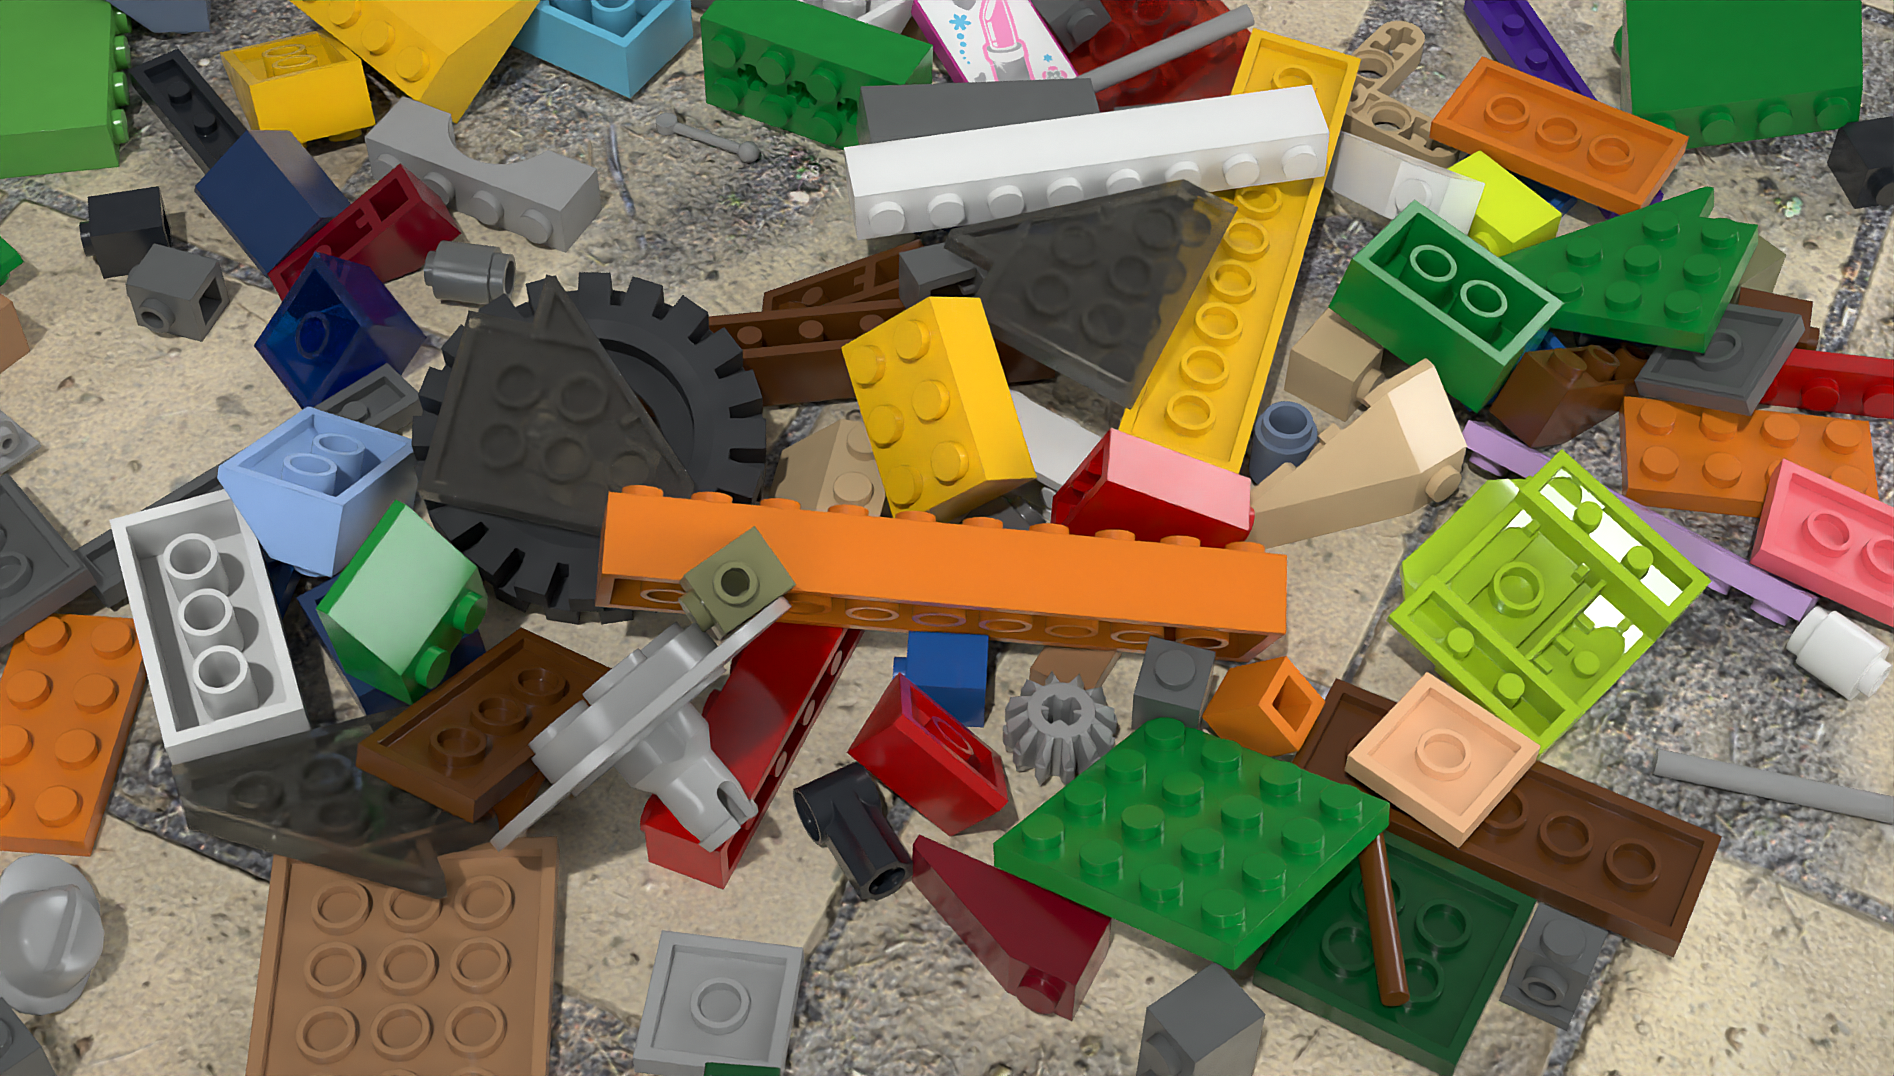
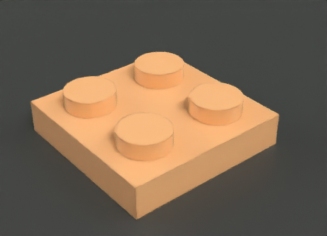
[1344,672,1541,848]

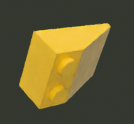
[220,29,376,148]

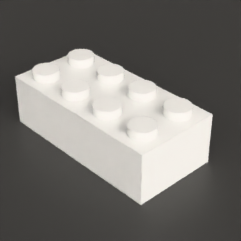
[109,489,316,784]

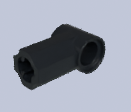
[793,761,913,901]

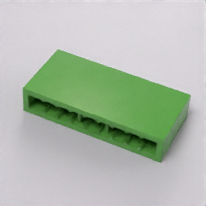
[0,0,132,179]

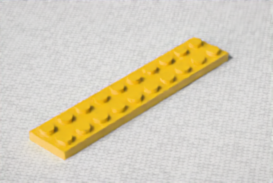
[1118,28,1361,474]

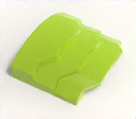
[1386,449,1712,760]

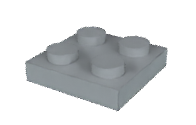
[633,930,804,1076]

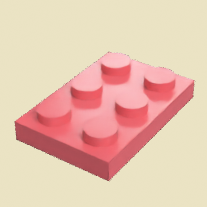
[1749,459,1894,628]

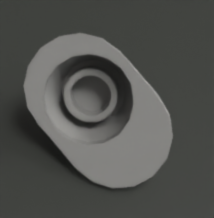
[0,853,104,1016]

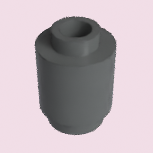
[424,240,516,305]

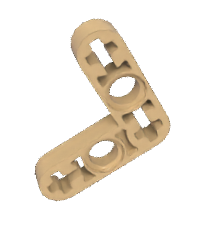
[1340,21,1460,169]

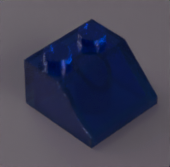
[254,251,427,410]

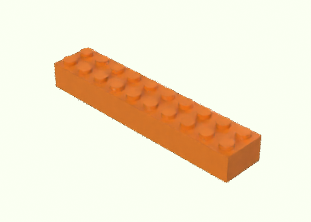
[595,485,1287,663]

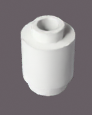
[1786,607,1893,700]

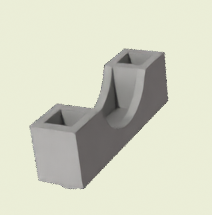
[365,96,602,253]

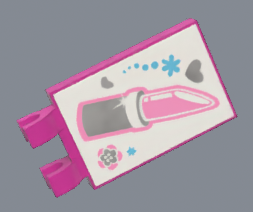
[911,0,1079,83]

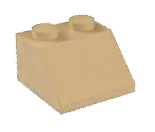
[768,419,893,518]

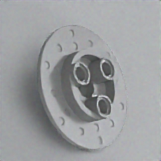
[490,595,792,853]

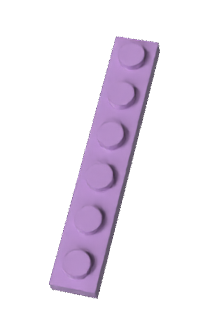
[1462,420,1820,626]

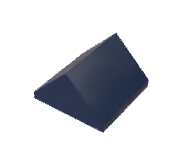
[194,130,351,278]

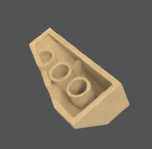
[1244,358,1467,549]

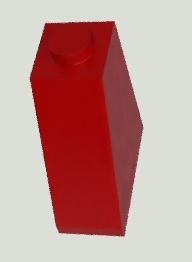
[1050,428,1255,549]

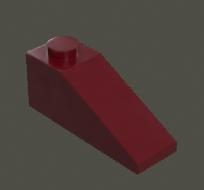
[267,163,462,316]
[912,834,1112,1021]

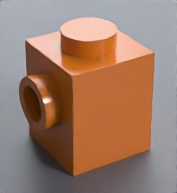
[1201,656,1326,757]

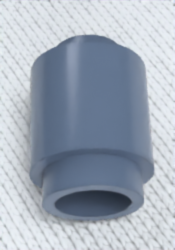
[1248,401,1318,484]

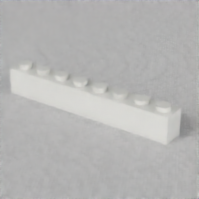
[844,85,1330,240]

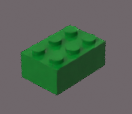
[1328,199,1564,413]

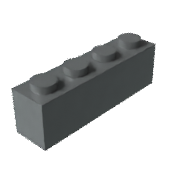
[856,78,1100,145]

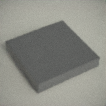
[1634,303,1805,416]

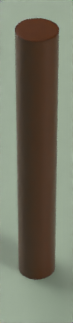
[1358,831,1410,1006]

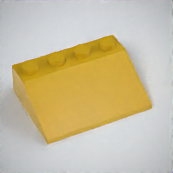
[289,0,540,124]

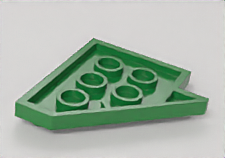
[1499,186,1758,353]

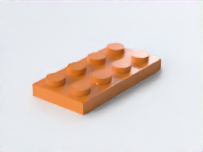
[1429,56,1689,215]
[1619,396,1879,518]
[0,613,147,857]

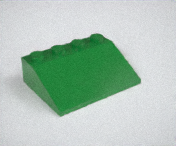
[1620,0,1863,149]

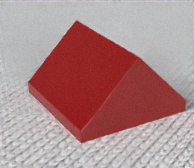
[846,672,1009,837]

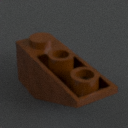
[1489,342,1650,448]

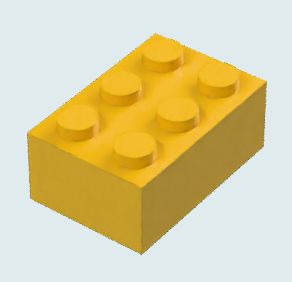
[841,296,1037,523]

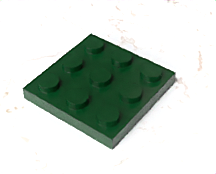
[1252,830,1537,1076]

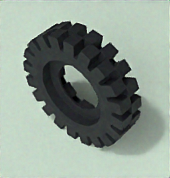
[411,272,766,625]

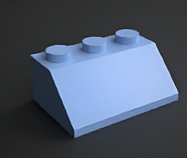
[217,406,418,578]

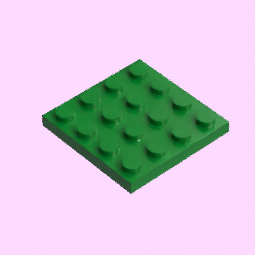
[993,717,1390,971]

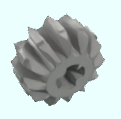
[1002,671,1117,786]

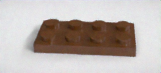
[356,627,612,823]

